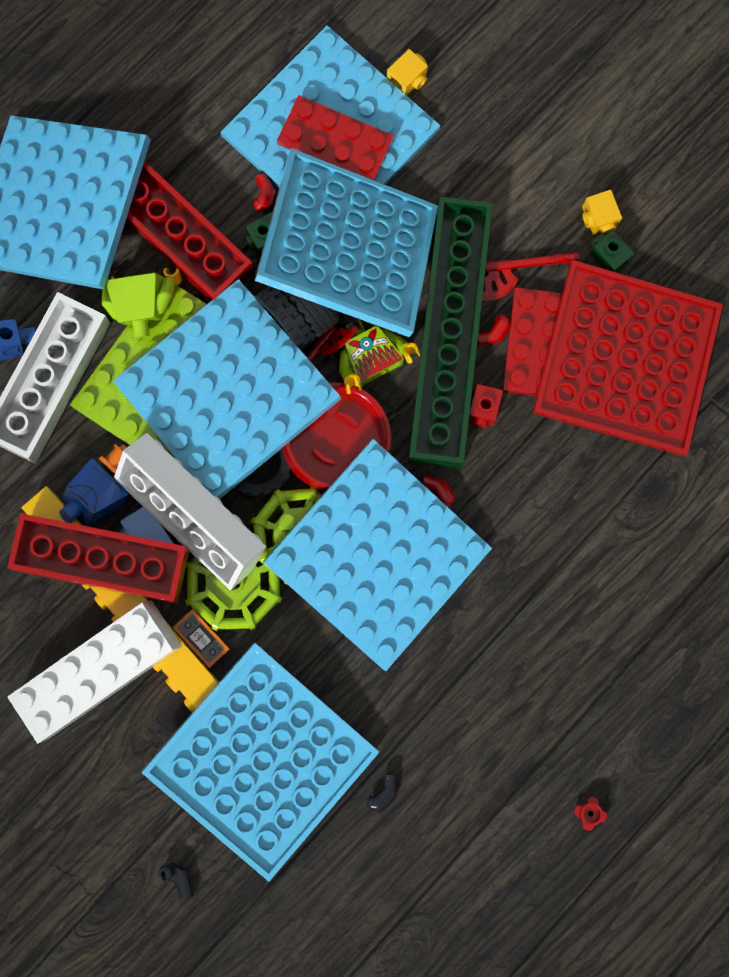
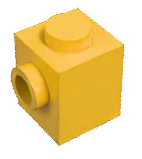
[387,49,428,96]
[582,190,622,235]

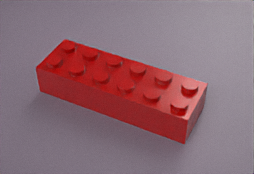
[126,161,254,302]
[7,513,189,604]

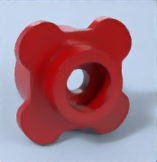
[574,797,607,831]

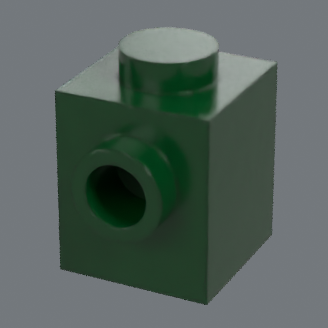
[244,212,273,257]
[589,230,635,272]

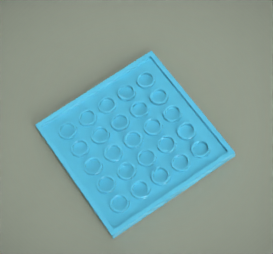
[220,26,440,188]
[0,116,151,289]
[255,149,438,337]
[113,279,341,499]
[263,439,492,671]
[141,642,379,881]

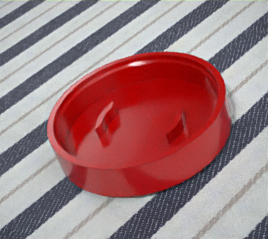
[282,383,391,491]

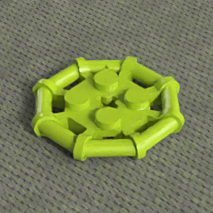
[251,487,321,584]
[185,557,282,631]

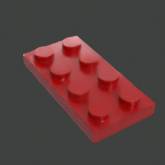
[277,95,394,181]
[502,287,562,396]

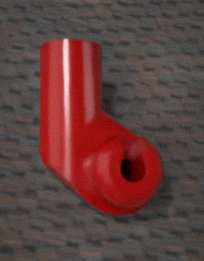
[253,173,276,212]
[423,474,455,508]

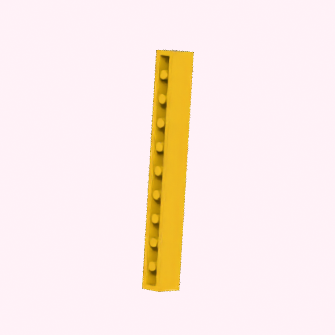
[21,486,219,712]

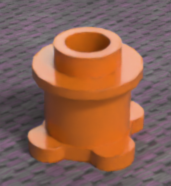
[99,444,127,474]

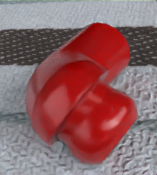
[477,314,511,346]

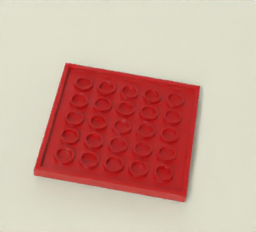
[532,260,723,456]

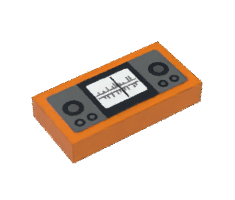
[172,609,230,668]

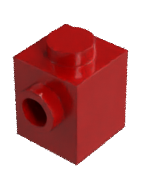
[469,384,503,428]

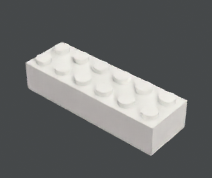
[0,292,111,464]
[114,433,266,591]
[8,600,182,744]

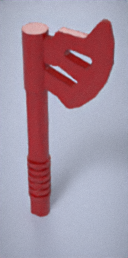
[482,252,580,301]
[305,326,358,362]

